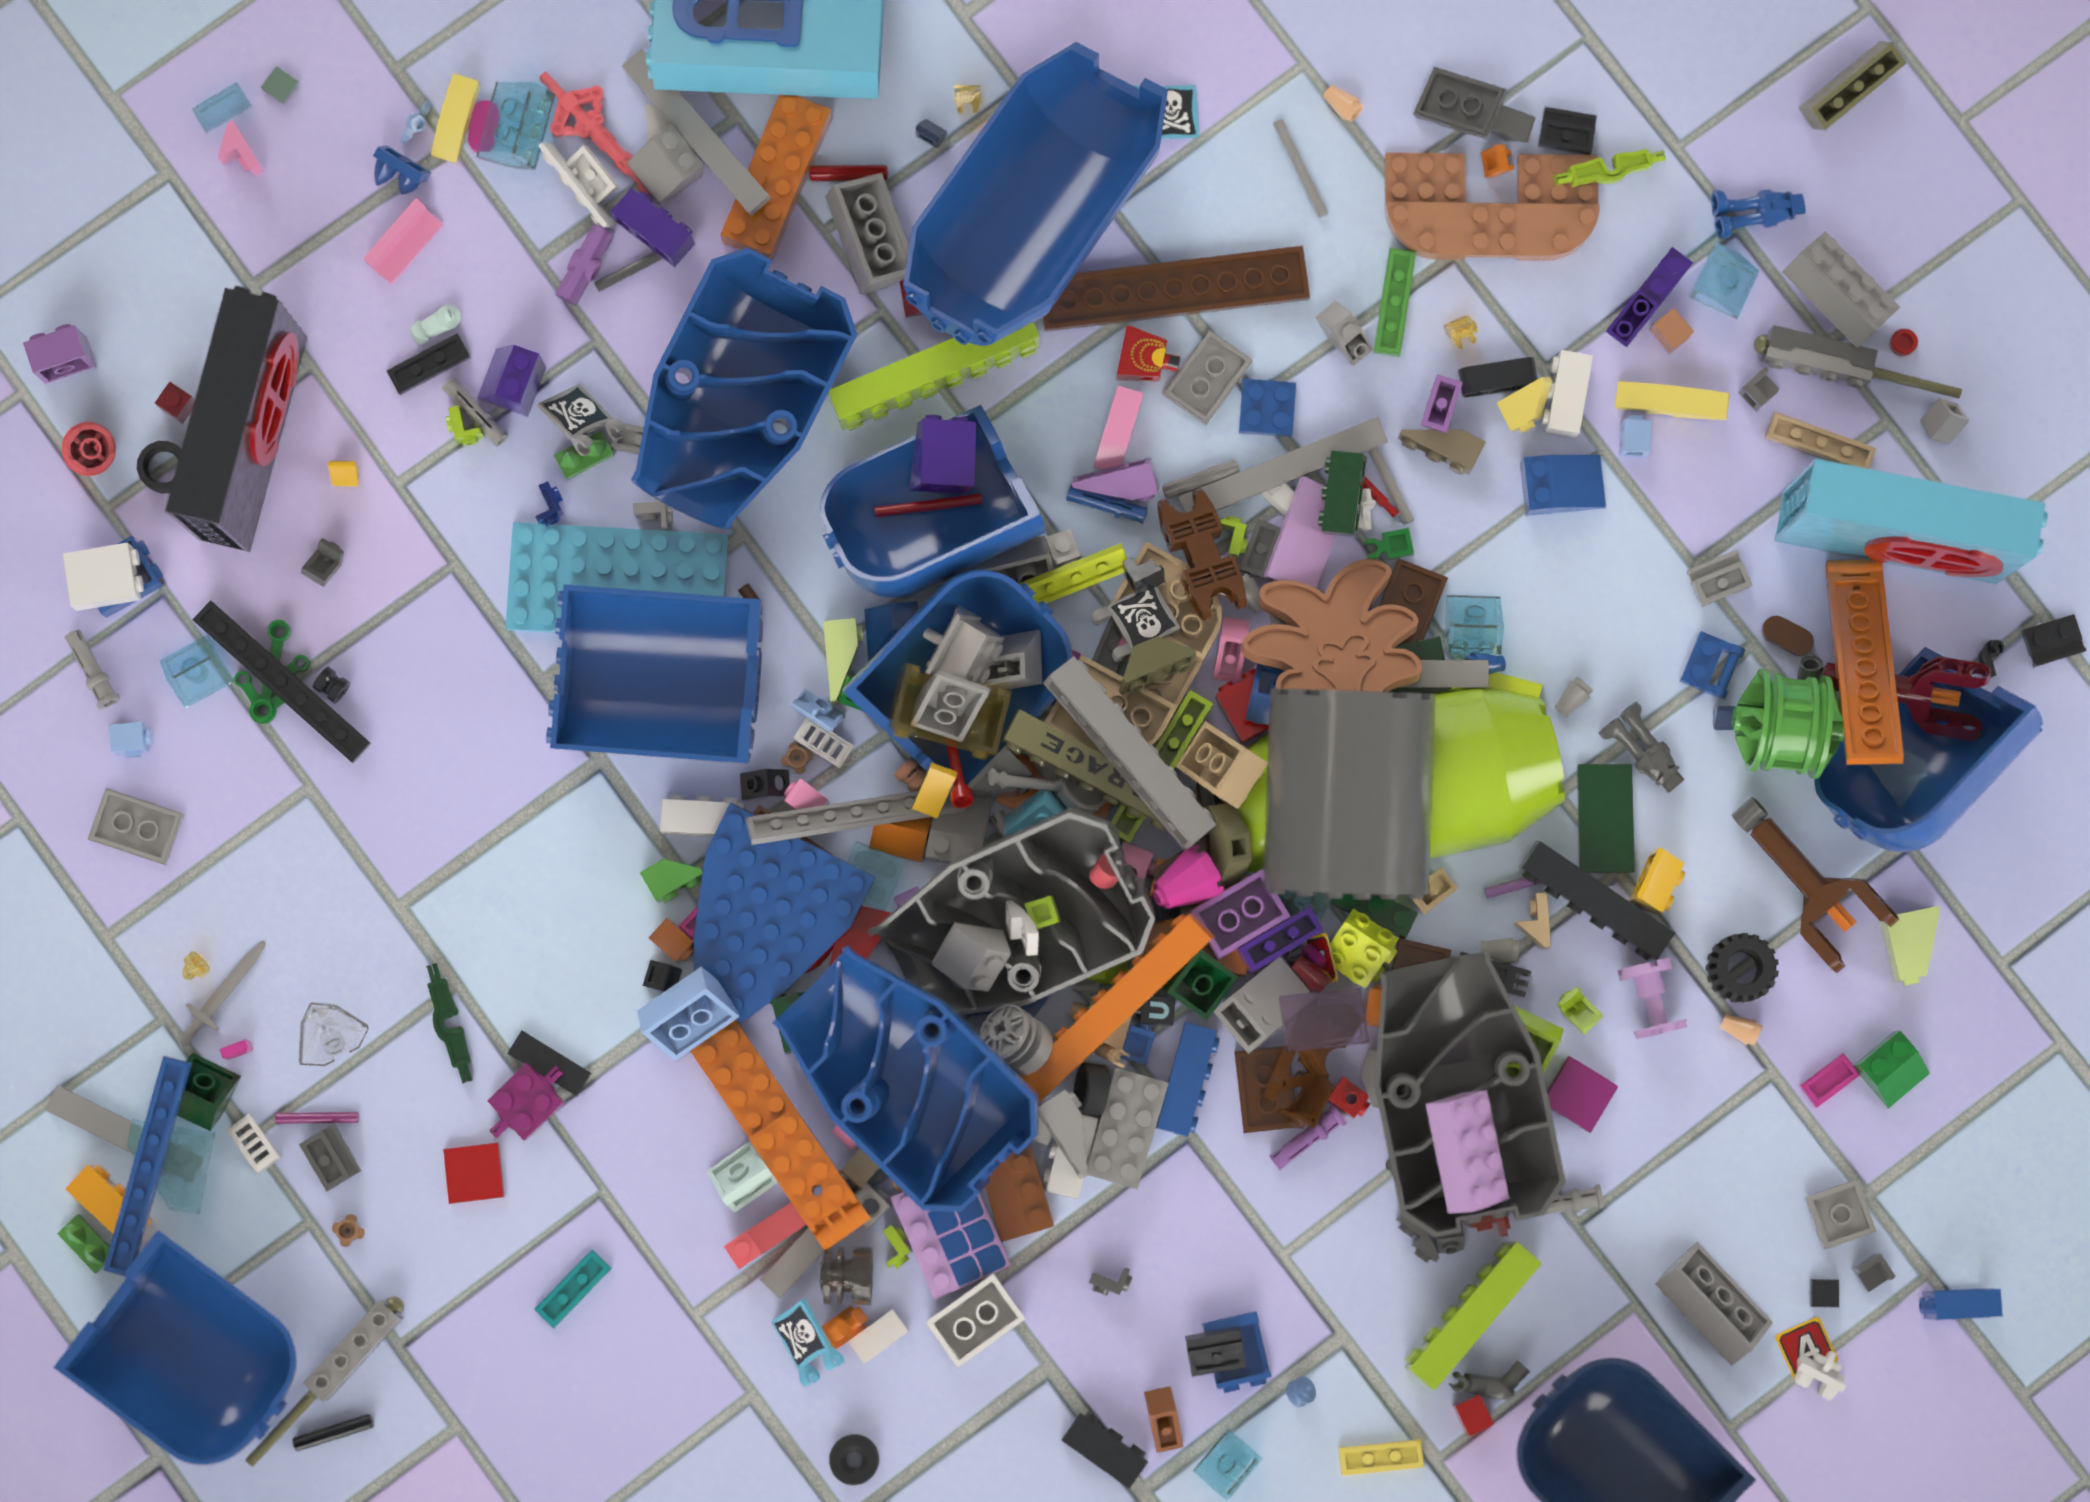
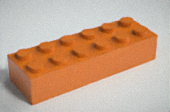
[720,95,832,260]

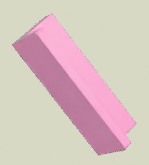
[363,198,443,284]

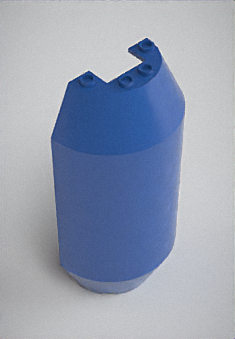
[903,42,1168,346]

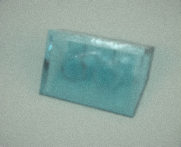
[476,82,555,170]

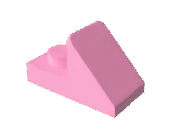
[218,120,264,176]

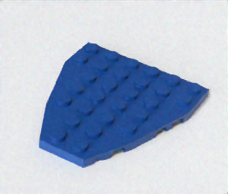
[694,803,876,1023]

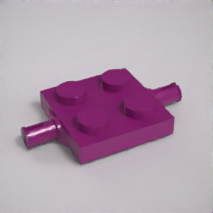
[487,1063,565,1141]

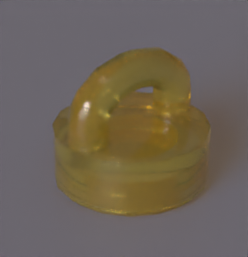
[182,951,210,980]

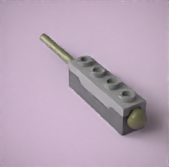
[1754,325,1962,399]
[245,1296,404,1467]

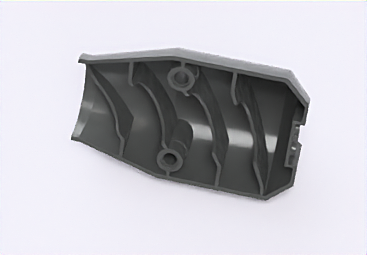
[868,807,1155,1015]
[1374,952,1566,1237]

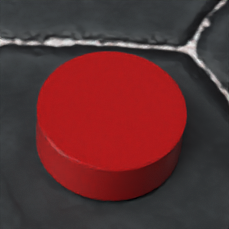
[1889,329,1918,357]

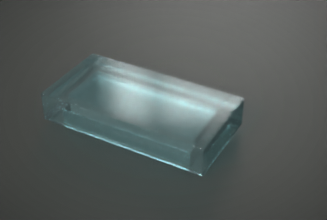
[191,82,252,133]

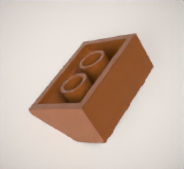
[985,1147,1054,1242]

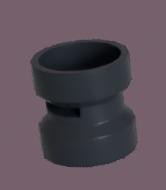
[312,666,351,704]

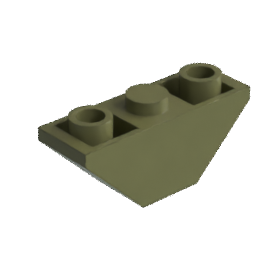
[1119,637,1196,695]
[1206,802,1252,887]

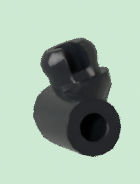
[1978,639,2004,678]

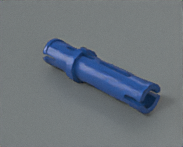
[1066,484,1148,524]

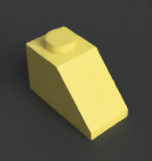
[1497,377,1552,433]

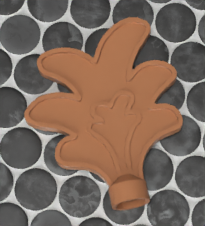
[1242,559,1422,692]

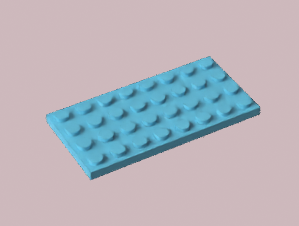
[505,522,729,633]

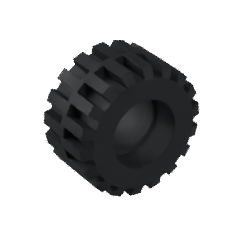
[1705,933,1779,1003]

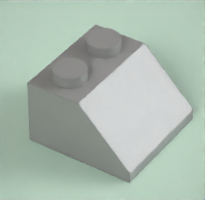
[627,124,705,205]
[932,923,1011,992]

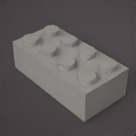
[1782,231,1900,348]
[1087,1068,1168,1190]

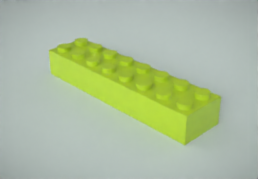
[828,322,1040,431]

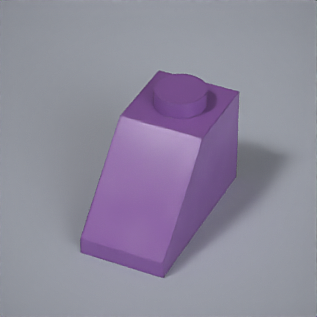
[1421,374,1463,433]

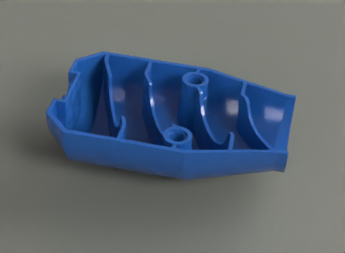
[631,248,857,530]
[772,945,1038,1212]

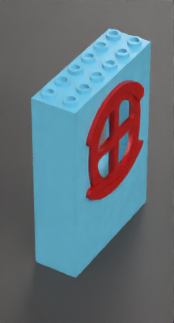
[1775,457,2048,584]

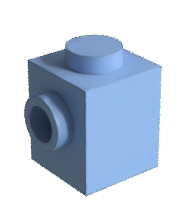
[109,722,153,758]

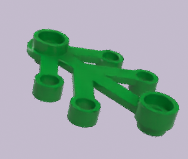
[234,620,310,724]

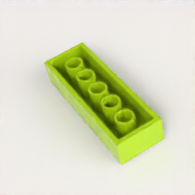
[1404,1241,1542,1391]

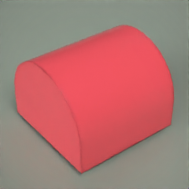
[1089,853,1118,889]

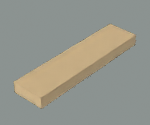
[1765,412,1876,468]

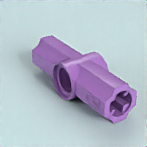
[555,224,614,306]

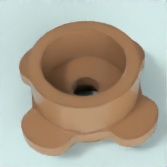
[781,742,813,774]
[332,1214,365,1247]

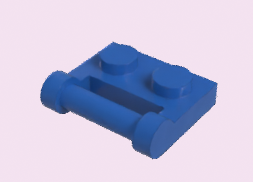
[1679,631,1746,699]

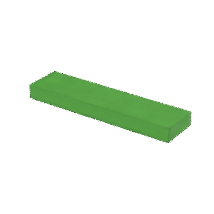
[1373,248,1416,357]

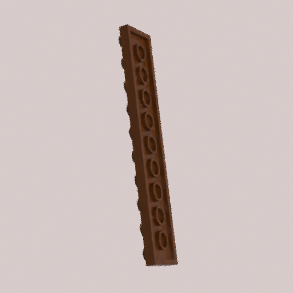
[1043,246,1310,332]

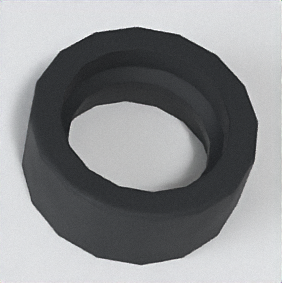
[136,441,181,494]
[1073,1062,1110,1116]

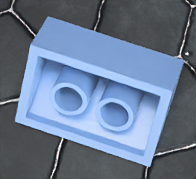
[637,967,740,1061]

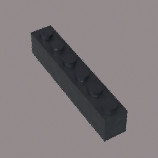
[1518,840,1675,961]

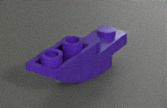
[1605,247,1693,348]

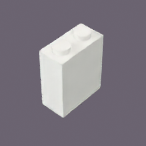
[63,543,144,611]

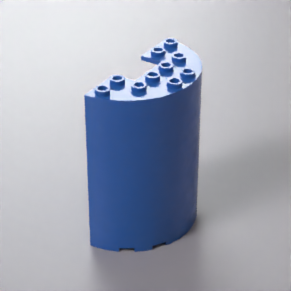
[546,584,763,764]

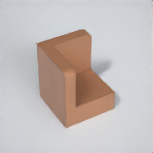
[1650,309,1694,354]

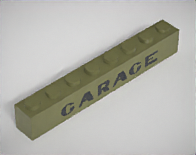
[1002,709,1203,842]

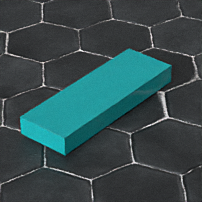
[534,1249,612,1329]

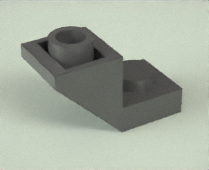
[1491,105,1536,143]

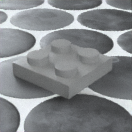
[1804,1179,1877,1249]

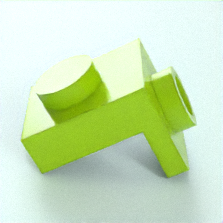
[445,406,484,446]
[1220,516,1249,560]
[1557,986,1603,1035]
[883,1225,911,1269]

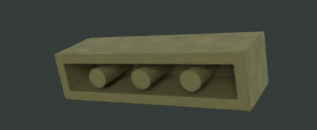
[1799,42,1907,130]

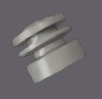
[979,1004,1053,1075]

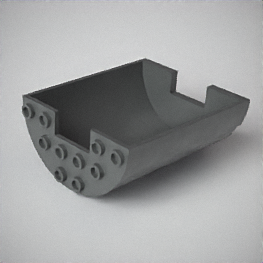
[1263,689,1436,900]

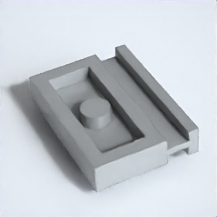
[1686,550,1753,607]

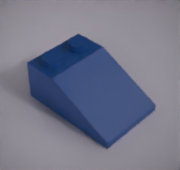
[1520,455,1606,516]

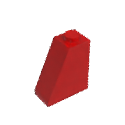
[829,906,891,966]

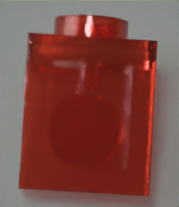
[1468,1215,1511,1237]

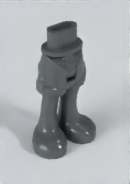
[1598,701,1684,793]

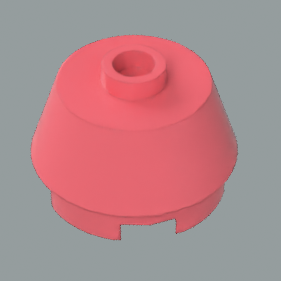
[62,422,116,476]

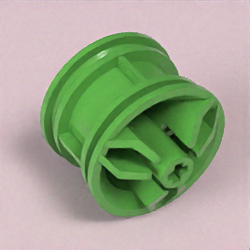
[1732,668,1844,779]

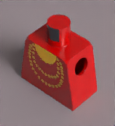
[1116,325,1181,382]

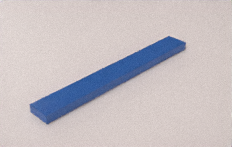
[104,1056,192,1276]

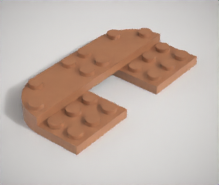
[1385,153,1600,261]

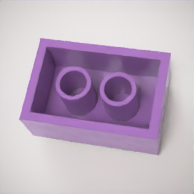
[1189,869,1290,961]

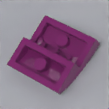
[1547,1056,1619,1133]

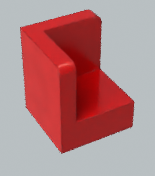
[1452,1395,1494,1436]

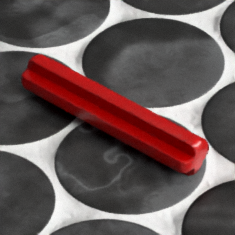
[809,165,888,181]

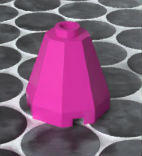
[1152,844,1224,909]

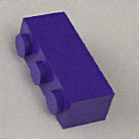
[610,188,695,267]
[1236,907,1324,973]

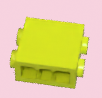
[1329,909,1399,989]

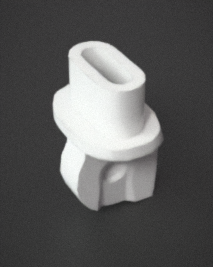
[1358,489,1376,532]

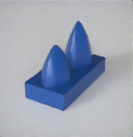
[373,145,431,195]

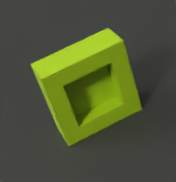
[1025,895,1061,929]

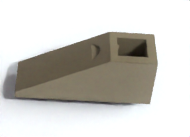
[1397,430,1486,475]

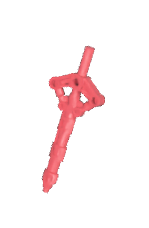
[538,71,653,198]

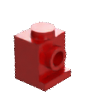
[1328,1077,1371,1119]

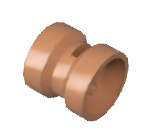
[894,757,927,792]

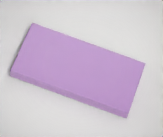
[1264,476,1336,589]

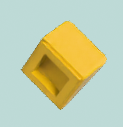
[328,461,360,487]

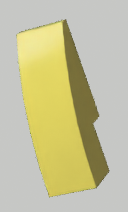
[431,73,481,164]

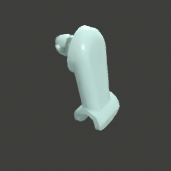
[410,305,461,345]

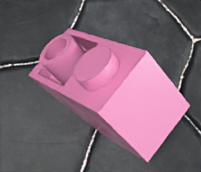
[784,778,830,810]

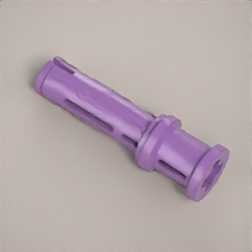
[1269,1104,1347,1170]

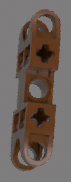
[1157,488,1247,621]

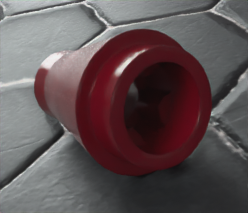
[1291,955,1333,994]

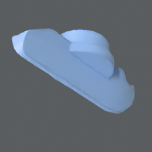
[400,100,431,145]

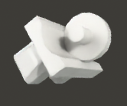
[1794,1351,1847,1401]

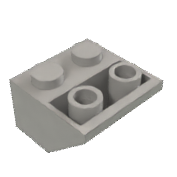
[980,630,1042,691]

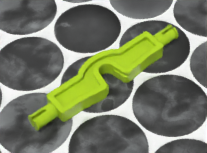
[1553,149,1666,187]

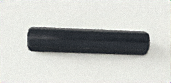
[292,1414,374,1452]

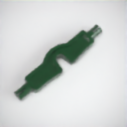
[426,963,473,1084]

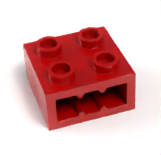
[1215,668,1269,745]

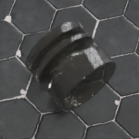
[820,1247,873,1305]

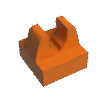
[1481,144,1514,178]

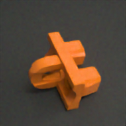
[821,1305,868,1350]

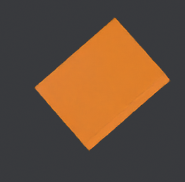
[869,817,933,863]

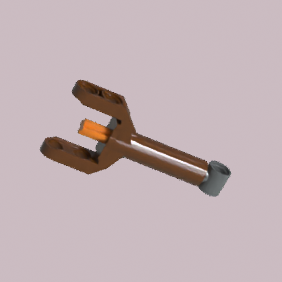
[1731,797,1899,973]

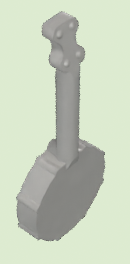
[988,768,1106,814]

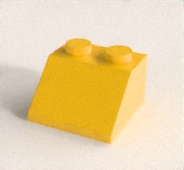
[1629,847,1685,915]

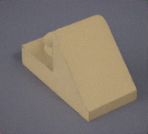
[1413,867,1458,915]
[1513,893,1551,949]

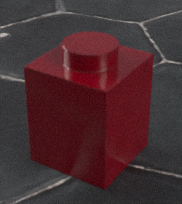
[154,381,195,424]

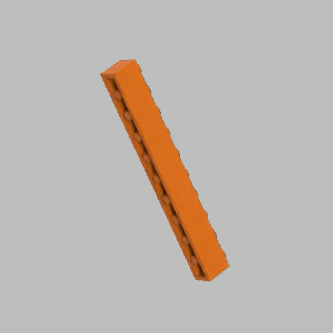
[1019,913,1215,1104]

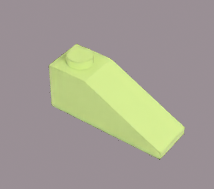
[823,618,863,705]

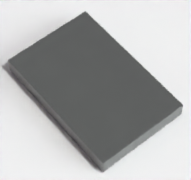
[1413,67,1508,140]

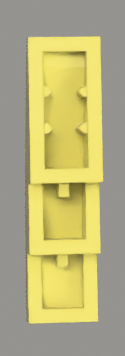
[1615,381,1730,420]

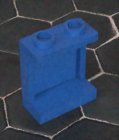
[1202,1311,1272,1393]

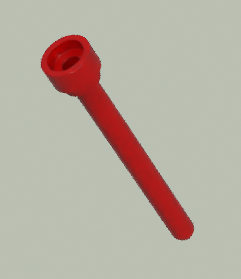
[944,736,974,808]

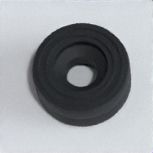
[829,1434,879,1485]

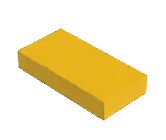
[912,762,957,818]

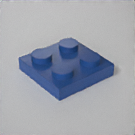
[1239,378,1296,437]

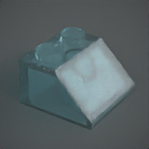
[1689,242,1759,319]
[1445,595,1504,655]

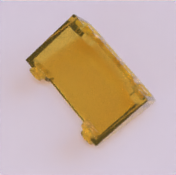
[889,663,1012,760]

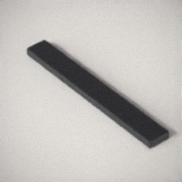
[192,600,372,763]

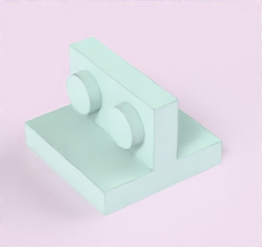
[706,1141,778,1213]

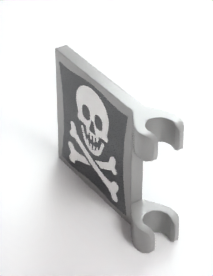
[538,384,625,456]
[1091,586,1180,663]

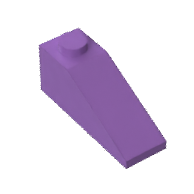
[1072,457,1159,502]

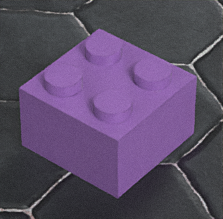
[23,324,96,384]

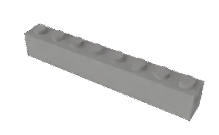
[1043,656,1217,850]

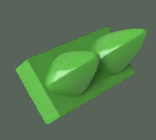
[554,430,614,480]
[57,1214,110,1273]

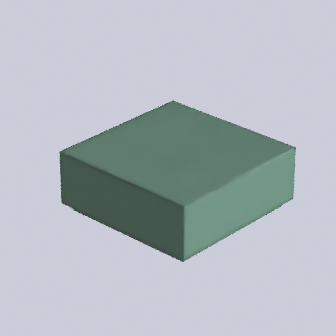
[261,66,300,104]

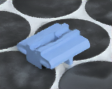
[791,689,846,732]

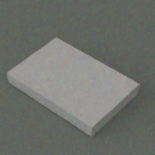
[1163,329,1253,426]
[88,788,185,865]

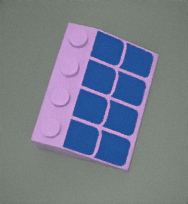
[890,1192,1011,1300]

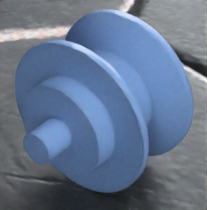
[1286,1376,1316,1407]

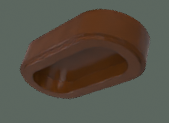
[1761,616,1814,656]

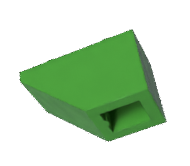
[640,859,703,904]

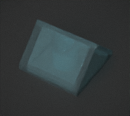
[160,635,234,708]
[1193,1429,1263,1501]

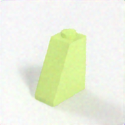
[1880,906,1940,986]

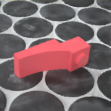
[724,1202,806,1269]

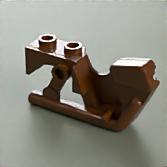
[1262,1004,1362,1129]

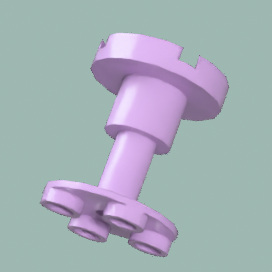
[1617,958,1687,1039]

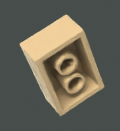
[1175,721,1268,809]

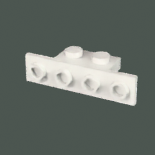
[538,142,620,228]

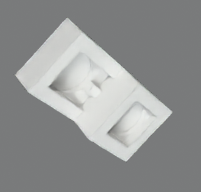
[1005,901,1038,956]

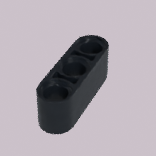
[1458,357,1538,398]

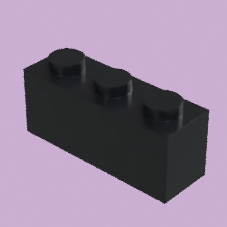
[1061,1411,1148,1489]

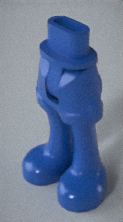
[1711,190,1806,239]

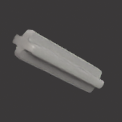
[1162,460,1240,499]

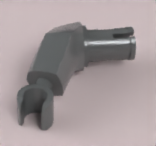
[1449,1360,1530,1400]

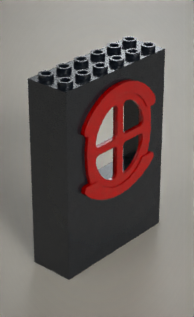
[165,286,308,552]

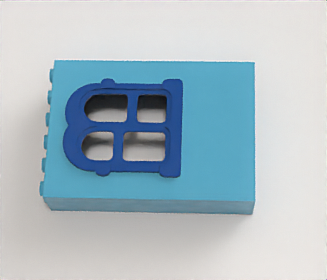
[646,0,885,99]

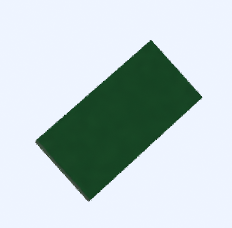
[1577,764,1635,873]

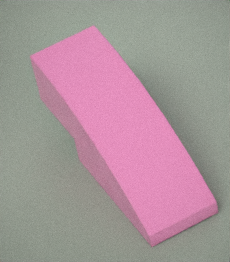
[1093,386,1144,470]

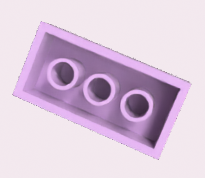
[1426,1090,1509,1213]

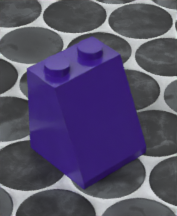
[477,345,547,417]
[910,415,976,495]

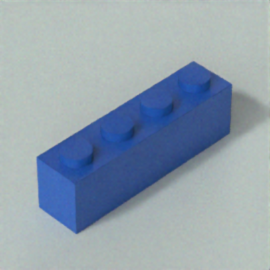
[1155,1022,1220,1137]

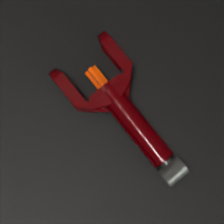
[1797,655,1991,741]

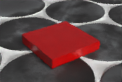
[443,1142,505,1204]

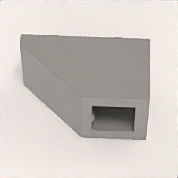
[1315,300,1373,366]

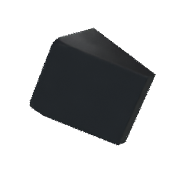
[642,960,682,992]

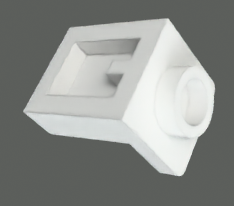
[1045,528,1082,569]

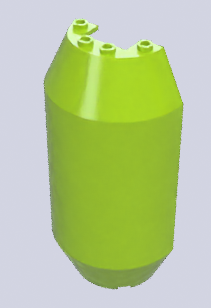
[1236,687,1565,874]

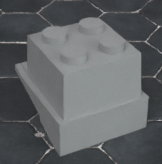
[923,605,1005,684]

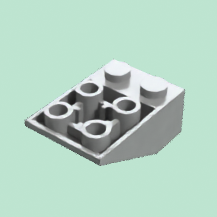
[1213,955,1316,1054]

